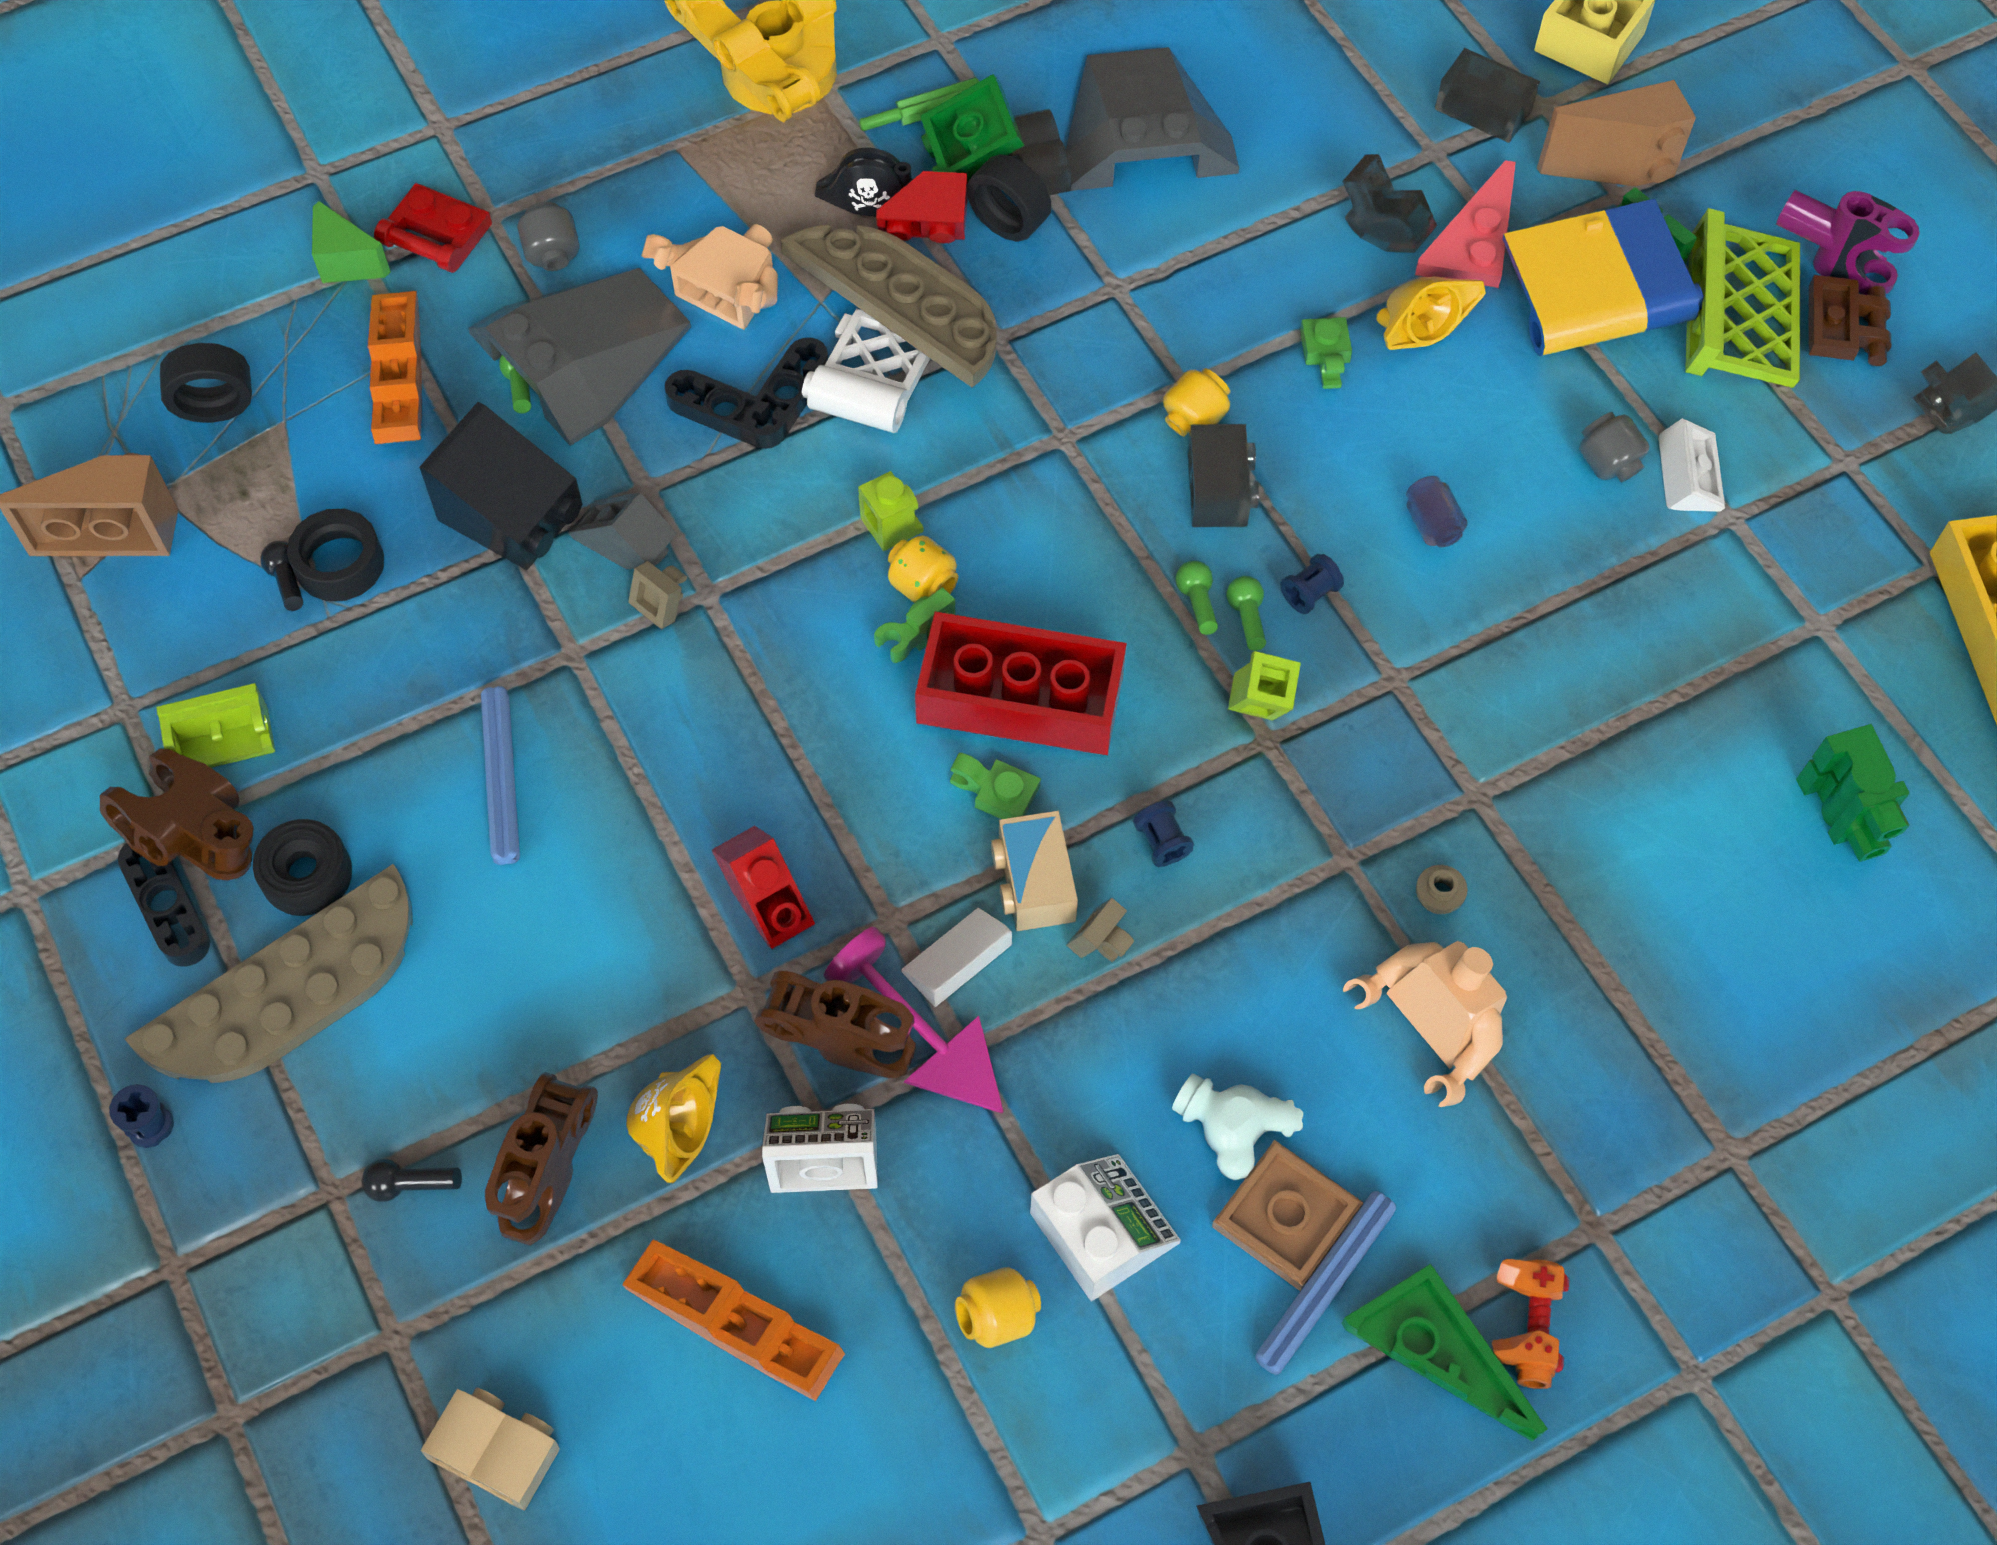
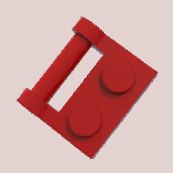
[374,183,492,273]

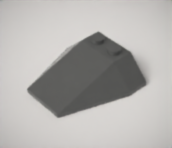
[1065,47,1239,191]
[468,268,691,446]

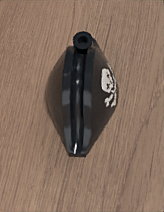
[815,147,913,217]

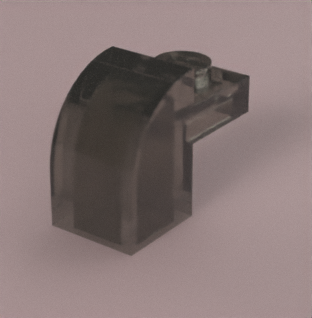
[1342,154,1437,253]
[1913,352,1997,434]

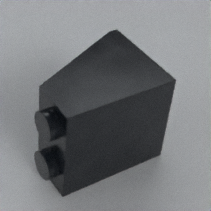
[419,402,583,570]

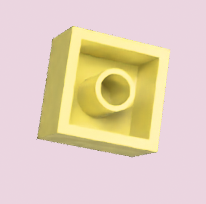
[1534,0,1656,85]

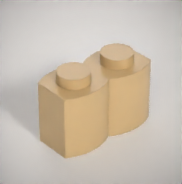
[420,1387,560,1511]

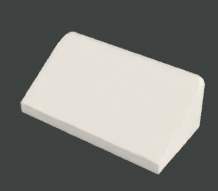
[1658,418,1725,512]
[901,908,1012,1007]

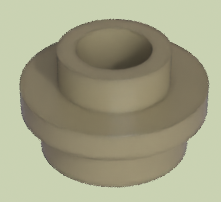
[1416,865,1468,914]

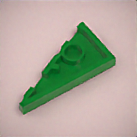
[1342,1264,1548,1441]

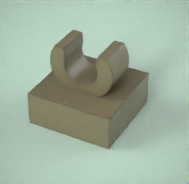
[628,561,687,629]
[1066,898,1134,962]

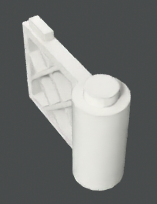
[802,308,930,433]

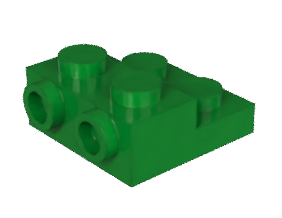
[920,74,1025,183]

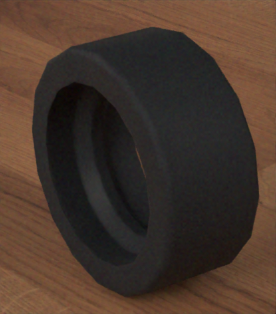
[967,154,1051,242]
[160,343,252,423]
[287,508,384,601]

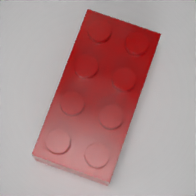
[915,611,1127,756]

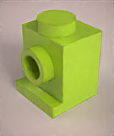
[858,471,924,552]
[1228,651,1301,721]

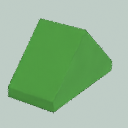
[312,201,391,283]

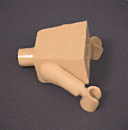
[641,224,778,330]
[1343,941,1507,1107]

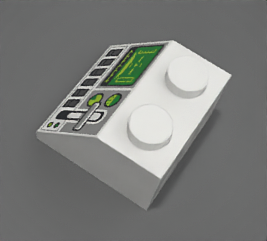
[762,1104,878,1193]
[1030,1154,1181,1302]

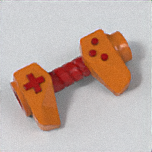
[1491,1259,1570,1389]

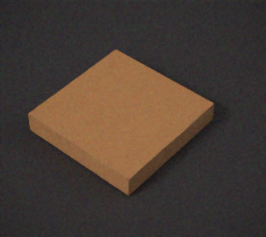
[1212,1140,1363,1291]

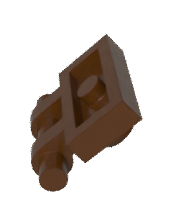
[1809,275,1892,366]

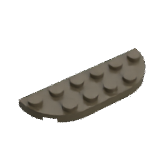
[781,224,997,388]
[124,864,413,1083]

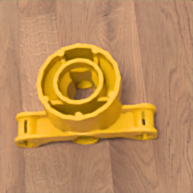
[664,0,837,122]

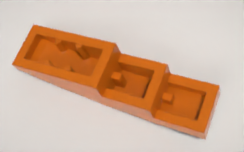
[368,291,422,444]
[622,1239,845,1401]

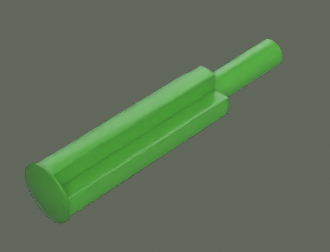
[859,77,979,131]

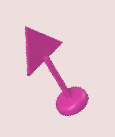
[823,927,1004,1114]

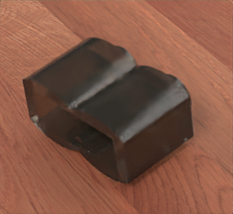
[1007,109,1071,195]

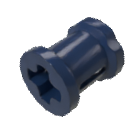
[1280,554,1344,614]
[1133,801,1194,867]
[109,1084,174,1148]

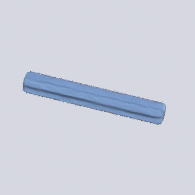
[481,686,520,865]
[1255,1191,1396,1375]

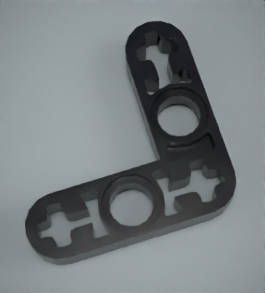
[665,337,828,449]

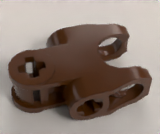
[100,749,254,880]
[754,971,916,1078]
[485,1072,598,1246]

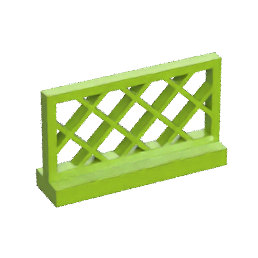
[1685,208,1800,388]

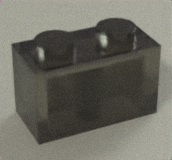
[1435,48,1540,143]
[1187,424,1259,527]

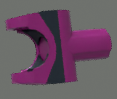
[1776,190,1920,295]

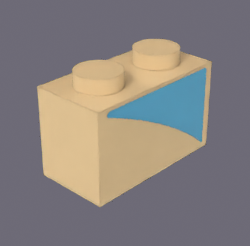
[991,811,1078,932]

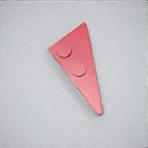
[1415,160,1516,288]

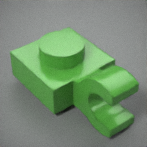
[1300,317,1352,389]
[874,587,955,663]
[950,753,1041,819]

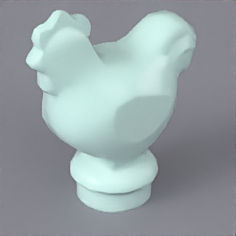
[1172,1073,1304,1180]

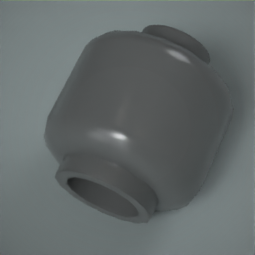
[517,202,580,271]
[1579,412,1650,483]

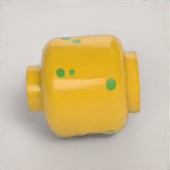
[888,535,959,603]

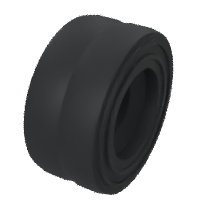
[253,819,352,916]

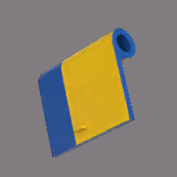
[1502,199,1704,356]

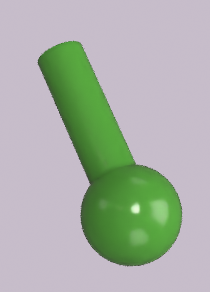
[499,355,531,414]
[1175,560,1218,635]
[1226,576,1266,651]

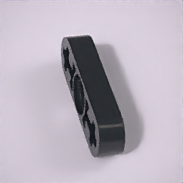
[118,843,210,967]

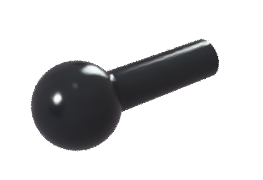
[260,541,303,611]
[361,1159,462,1202]

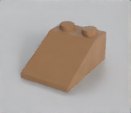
[1537,80,1696,187]
[0,453,178,556]

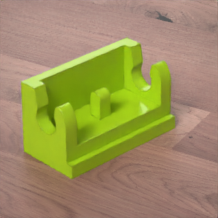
[156,683,275,768]

